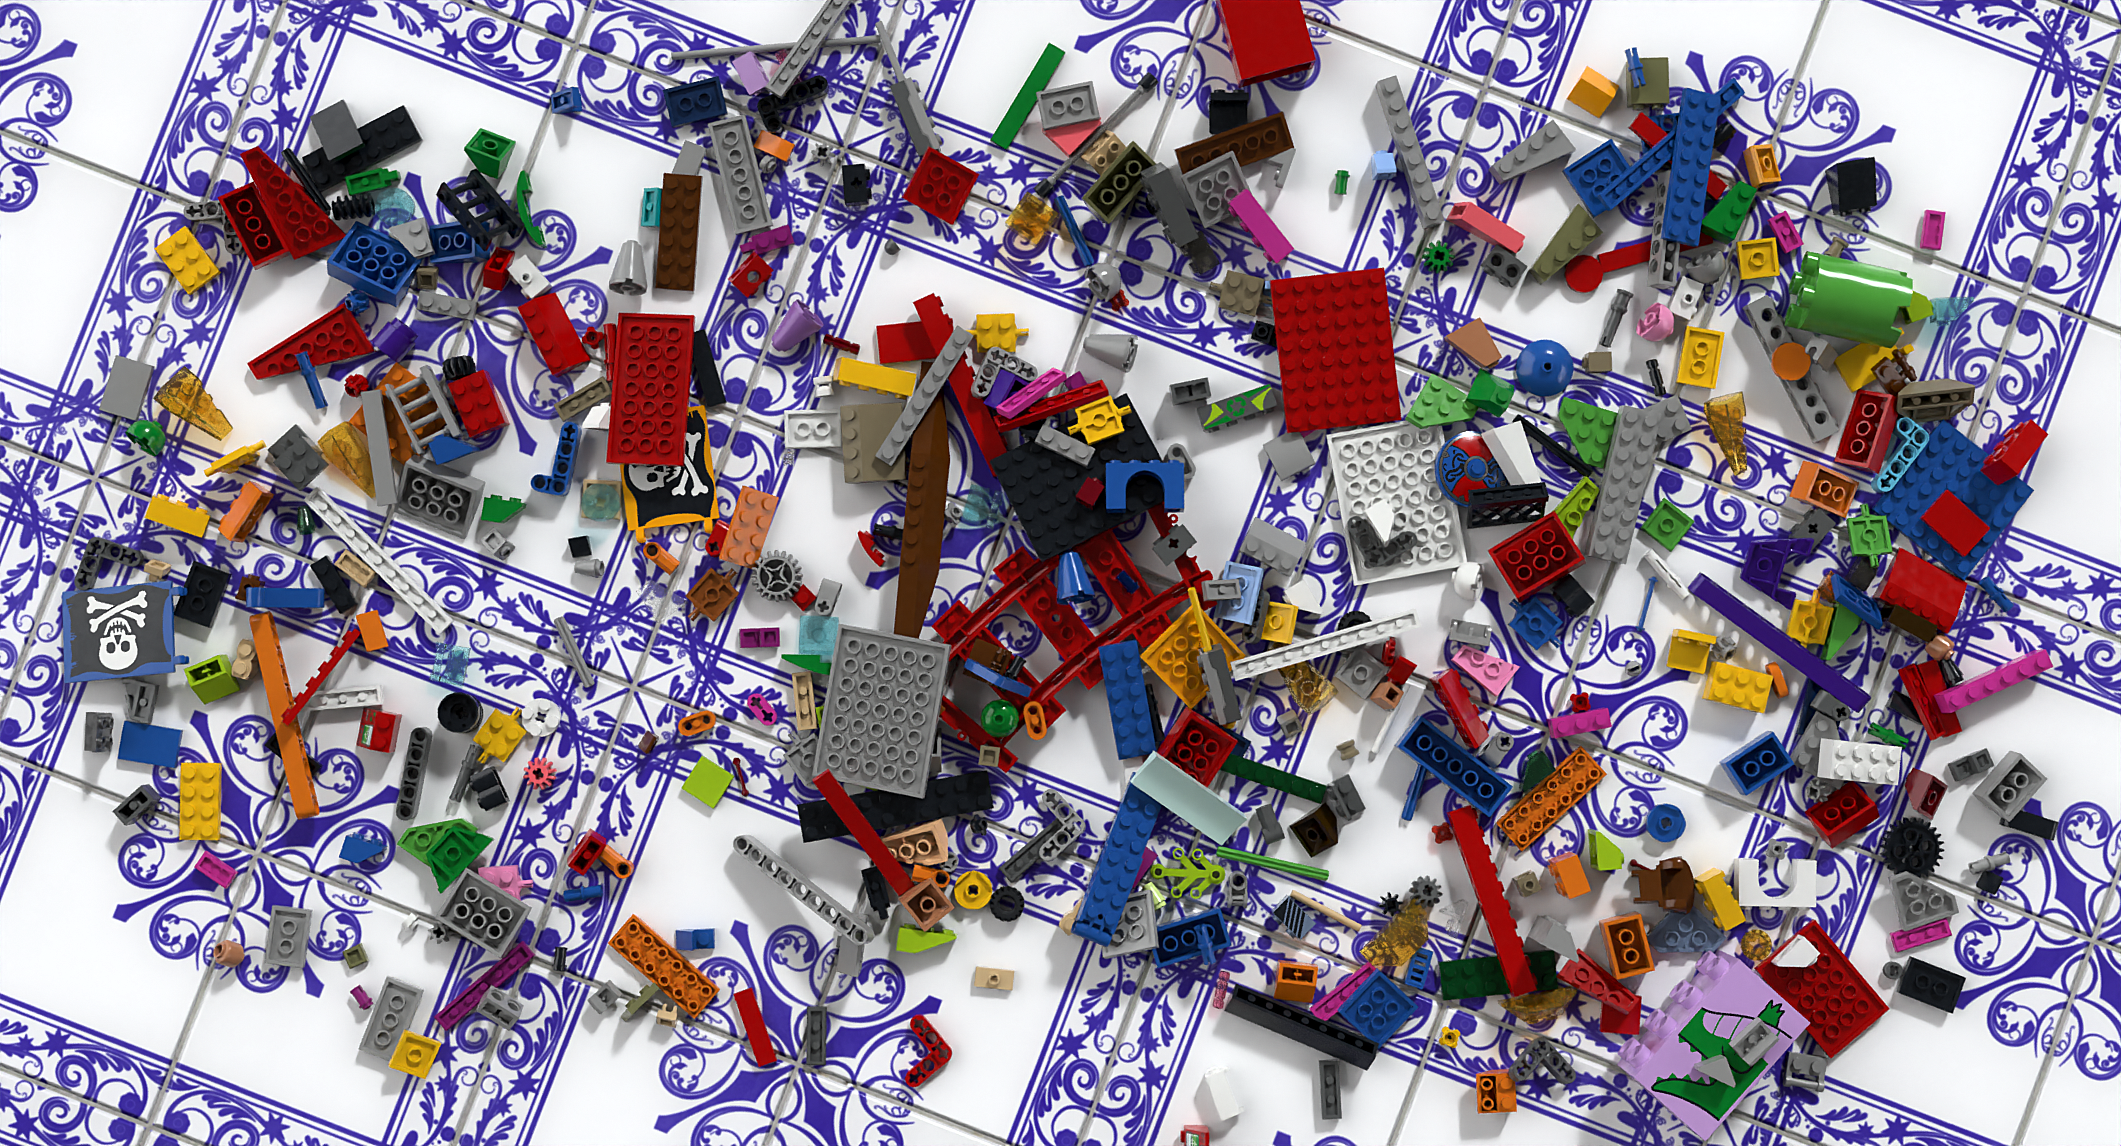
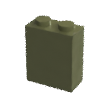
[1626,57,1670,111]

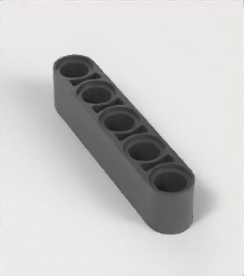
[396,727,432,821]

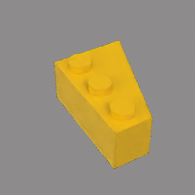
[144,493,211,538]
[1693,868,1746,931]

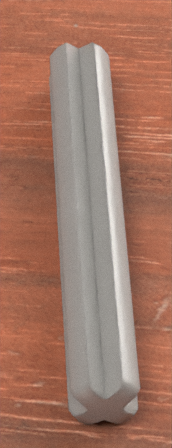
[554,616,594,688]

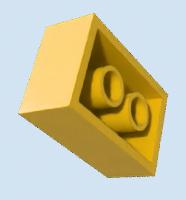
[1702,661,1773,713]

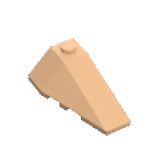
[880,818,948,865]

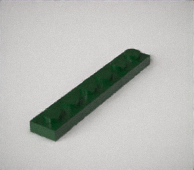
[1219,753,1327,804]

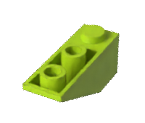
[896,923,957,953]

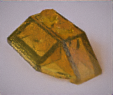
[1359,899,1429,966]
[1498,986,1578,1024]

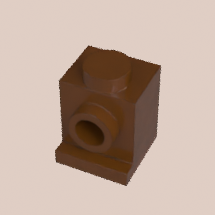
[235,574,265,601]

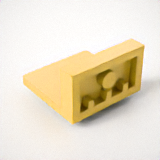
[1666,629,1717,674]

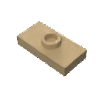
[334,549,377,588]
[974,966,1015,990]

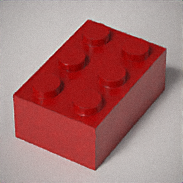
[448,370,510,439]
[1980,419,2048,486]

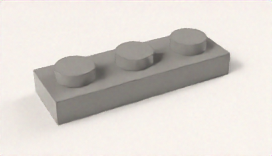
[416,290,478,321]
[1035,424,1095,467]

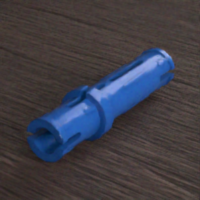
[295,351,328,409]

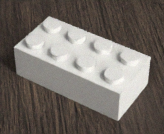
[1817,738,1902,785]

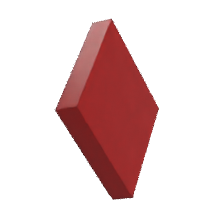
[1599,995,1642,1035]

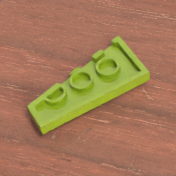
[1552,476,1600,539]

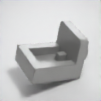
[587,980,622,1014]

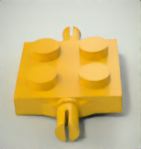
[966,313,1029,353]
[1067,395,1132,445]
[204,440,266,477]
[1786,589,1834,649]
[473,707,527,764]

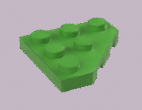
[1405,373,1479,429]
[1557,397,1618,469]
[397,818,478,868]

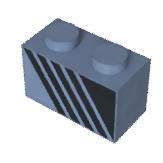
[1271,895,1316,940]

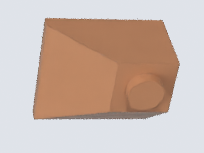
[898,878,955,932]

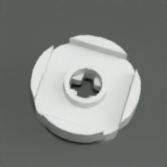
[522,698,561,737]

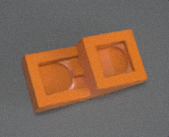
[753,130,795,163]

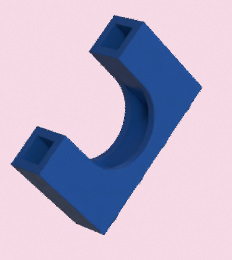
[1106,460,1184,513]

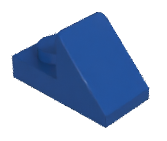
[551,87,582,114]
[676,928,715,951]

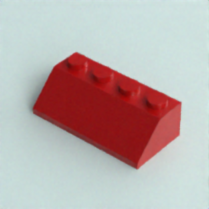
[517,292,591,378]
[1834,389,1899,474]

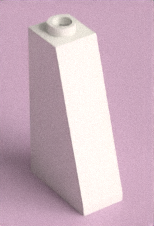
[1481,421,1541,486]

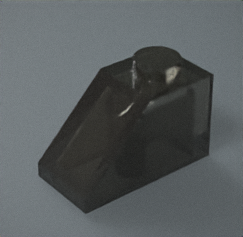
[1844,556,1880,591]

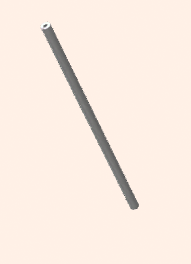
[671,35,881,60]

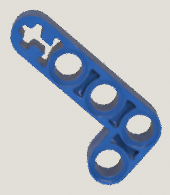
[531,422,582,496]
[246,587,325,608]

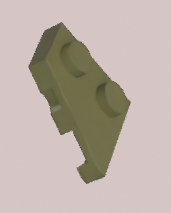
[620,983,659,1022]

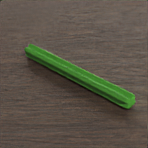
[1216,846,1329,881]

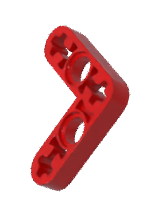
[905,1014,952,1087]

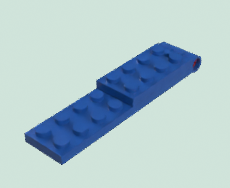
[1071,772,1162,947]

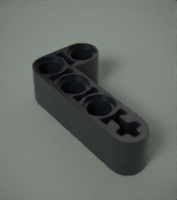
[757,75,829,136]

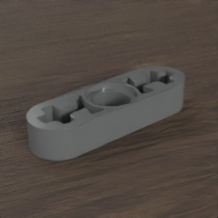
[1242,589,1270,645]

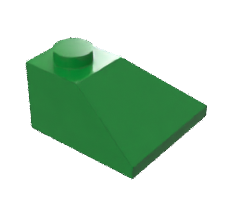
[464,128,516,179]
[1465,368,1514,418]

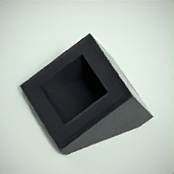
[568,535,592,558]
[1976,871,2003,895]

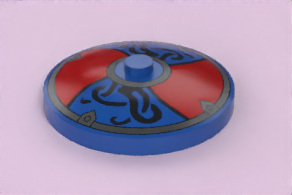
[1434,431,1508,508]

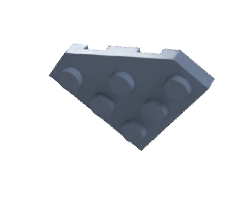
[1646,905,1727,953]

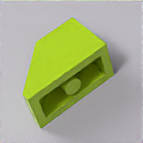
[1899,290,1934,325]

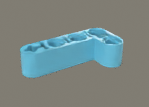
[1871,417,1929,493]

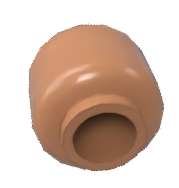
[1924,633,1955,661]
[213,940,245,968]

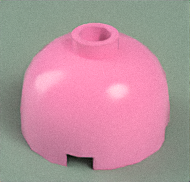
[1636,302,1674,342]

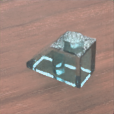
[1930,297,1974,326]

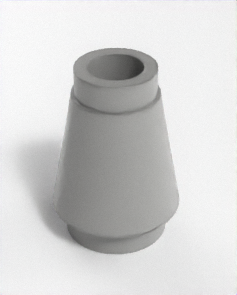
[574,559,605,578]

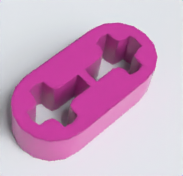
[747,693,778,726]

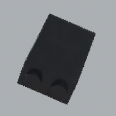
[1825,157,1877,217]

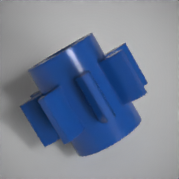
[345,289,370,314]

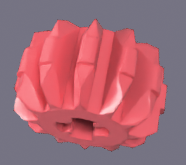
[523,757,557,790]

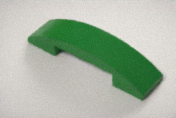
[517,170,547,248]

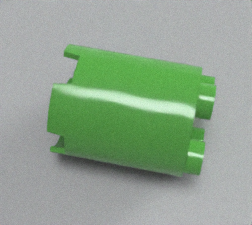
[1785,251,1913,348]

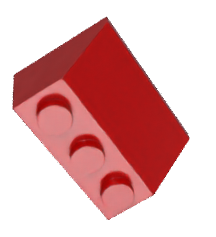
[1805,781,1880,849]

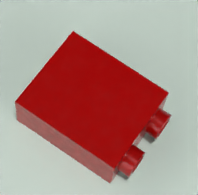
[1215,0,1316,88]

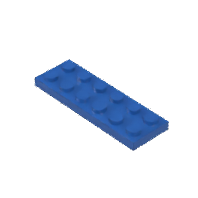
[1098,639,1157,760]

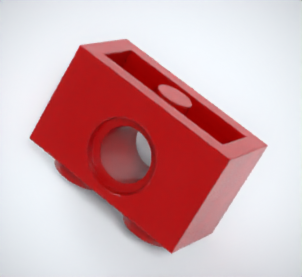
[728,252,773,298]
[567,828,606,876]

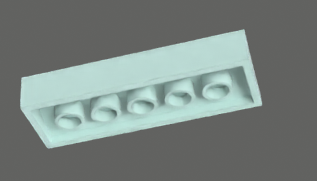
[1131,751,1247,846]

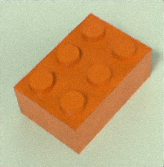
[1598,911,1655,980]

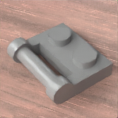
[1783,1051,1828,1092]

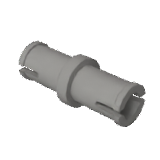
[1968,851,2010,875]

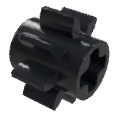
[1378,892,1403,917]

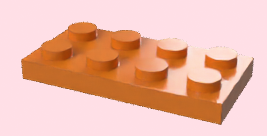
[719,486,779,569]

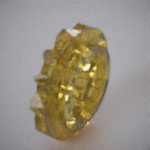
[1740,929,1772,960]

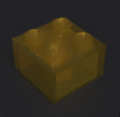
[1005,191,1059,248]

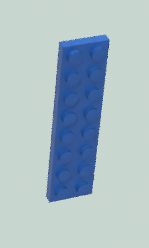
[1661,88,1720,247]

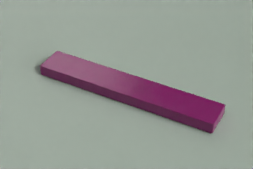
[434,941,535,1031]

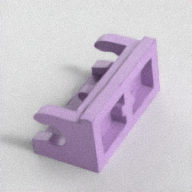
[732,51,769,96]

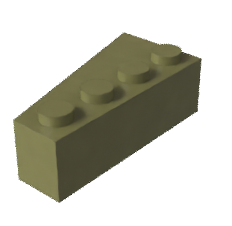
[1528,203,1603,285]

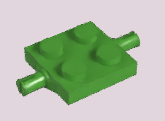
[1846,504,1893,568]

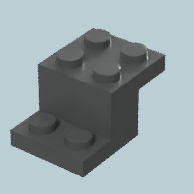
[268,424,329,491]

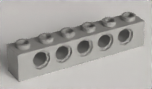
[1647,170,1680,290]

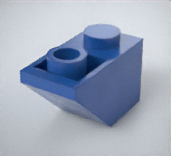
[339,832,388,863]

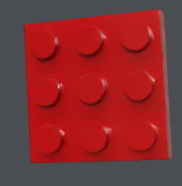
[901,146,979,225]

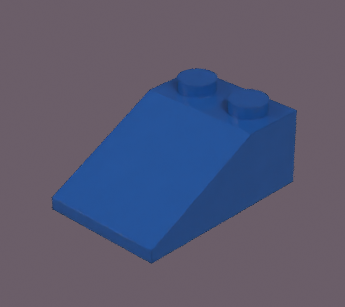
[430,221,490,264]

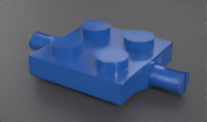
[1508,596,1563,650]

